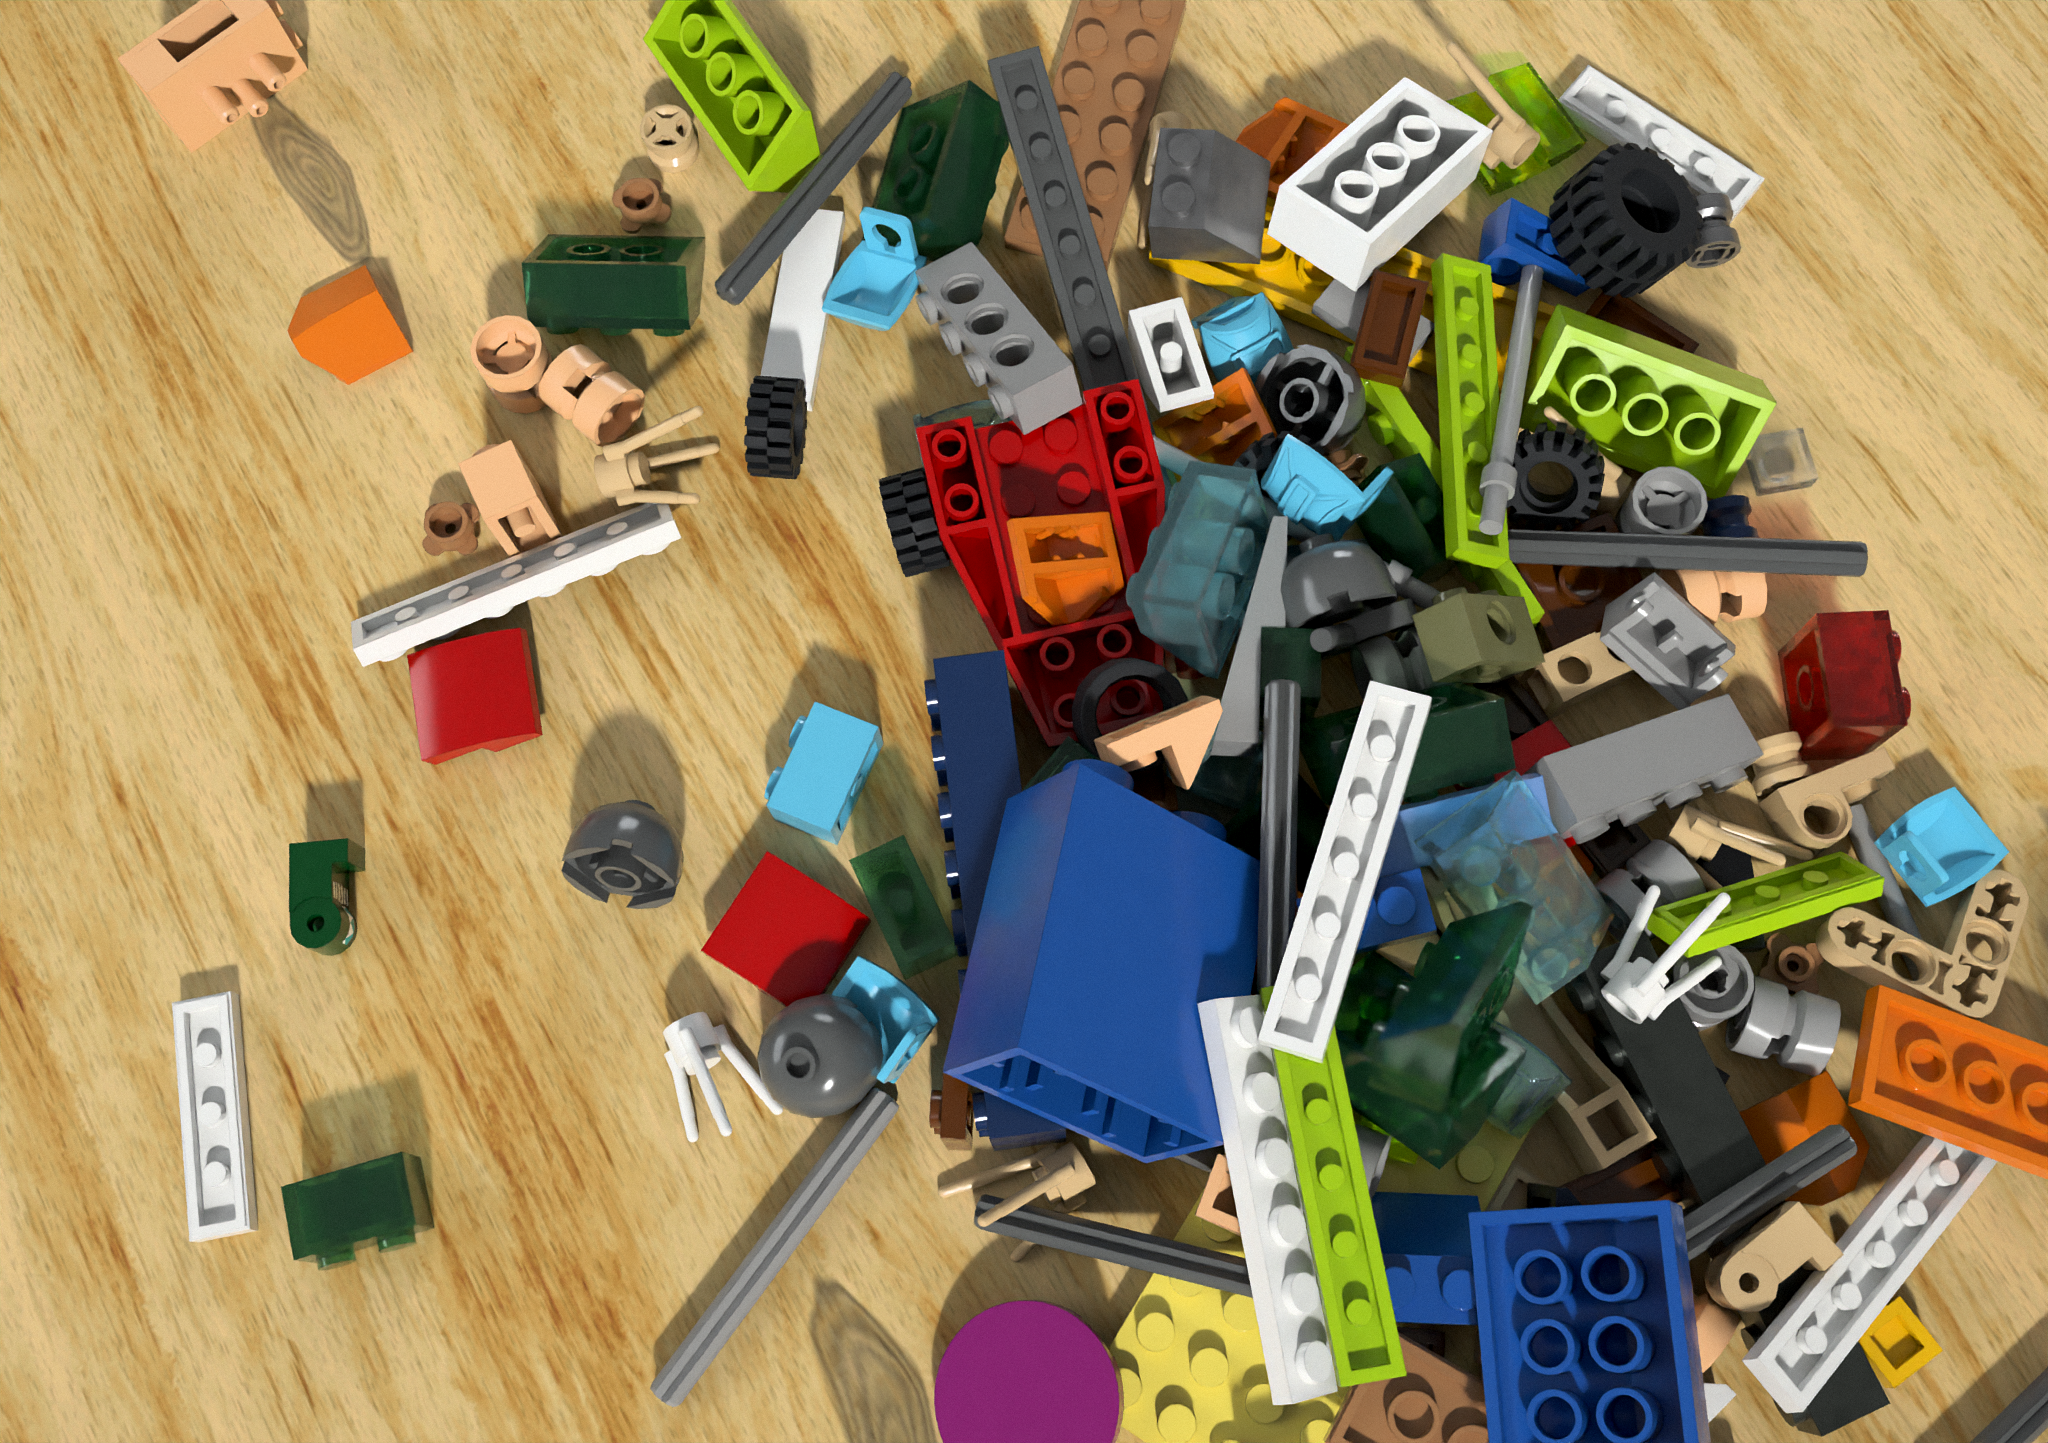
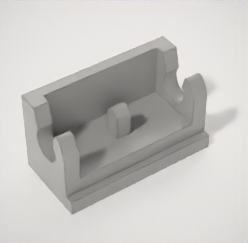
[1599,572,1736,710]

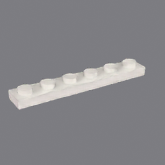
[351,503,681,667]
[1258,680,1432,1063]
[1197,995,1338,1405]
[1742,1134,1998,1413]

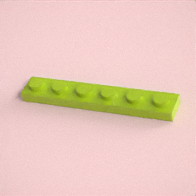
[1431,253,1510,569]
[1344,344,1545,629]
[1259,986,1407,1387]

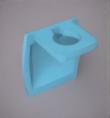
[822,207,927,331]
[1191,292,1294,386]
[1261,434,1394,542]
[1874,786,2009,907]
[831,955,940,1084]

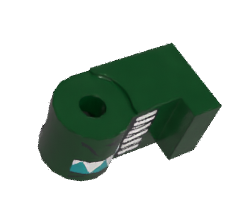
[289,838,365,956]

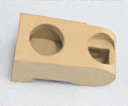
[1520,632,1636,720]
[1705,1201,1844,1312]

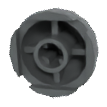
[1255,344,1366,457]
[1280,533,1397,638]
[561,800,684,909]
[757,994,884,1118]

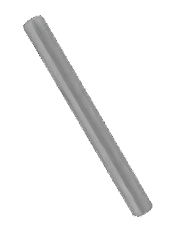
[650,1087,899,1407]

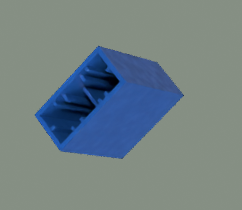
[943,759,1260,1163]

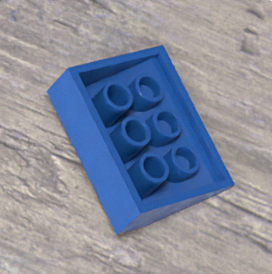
[1468,1200,1711,1443]

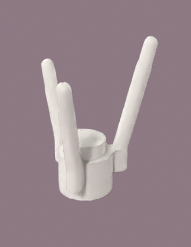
[1600,885,1731,1024]
[663,1012,783,1142]

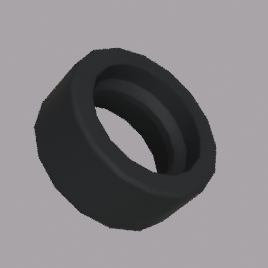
[1071,657,1188,773]

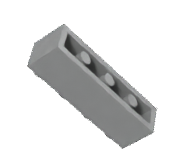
[1523,693,1764,845]

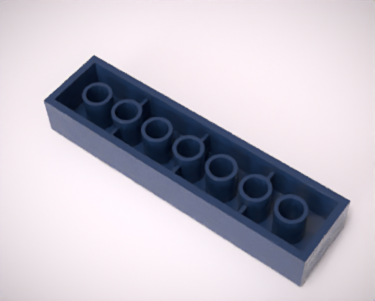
[924,650,1066,1151]

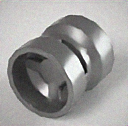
[1685,193,1741,268]

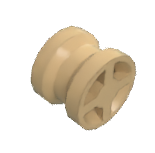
[640,104,700,173]
[1750,731,1814,796]

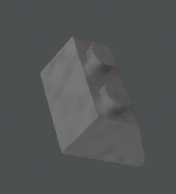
[1148,127,1271,264]

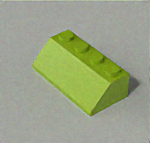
[643,0,820,193]
[1519,304,1777,499]

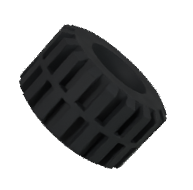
[1549,143,1703,298]

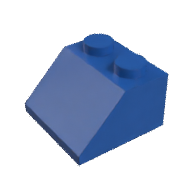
[1371,1192,1481,1326]

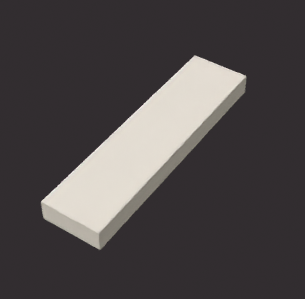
[1554,65,1765,224]
[761,209,846,411]
[172,991,258,1242]

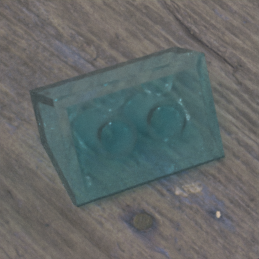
[1126,460,1270,679]
[1414,770,1614,1005]

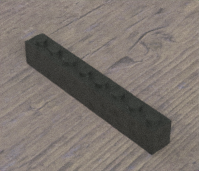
[1563,930,1890,1437]

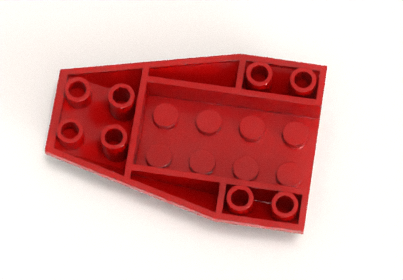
[915,379,1165,749]

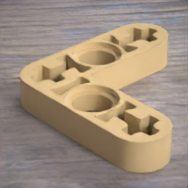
[1815,869,2029,1021]

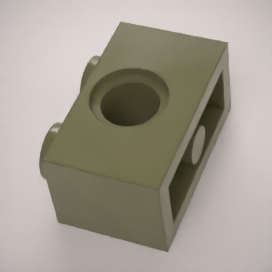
[1412,587,1545,683]

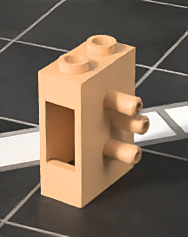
[117,0,308,153]

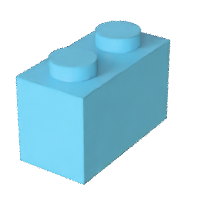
[764,702,884,845]

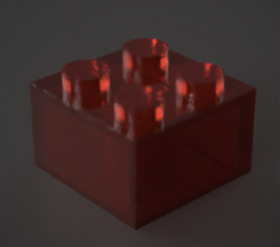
[1778,610,1911,761]

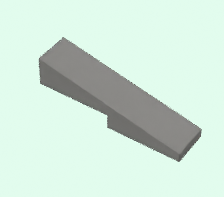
[1207,516,1288,757]

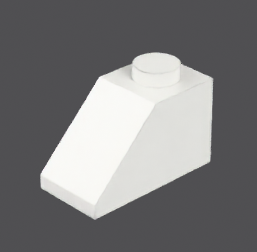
[1128,297,1214,413]

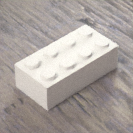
[1267,77,1493,291]

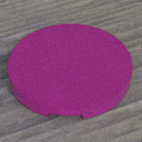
[934,1300,1124,1443]

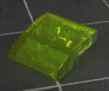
[1446,62,1588,196]

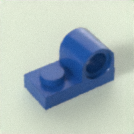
[1477,197,1591,297]

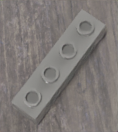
[915,242,1083,435]

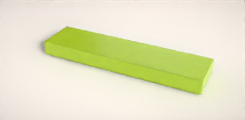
[1647,851,1884,958]

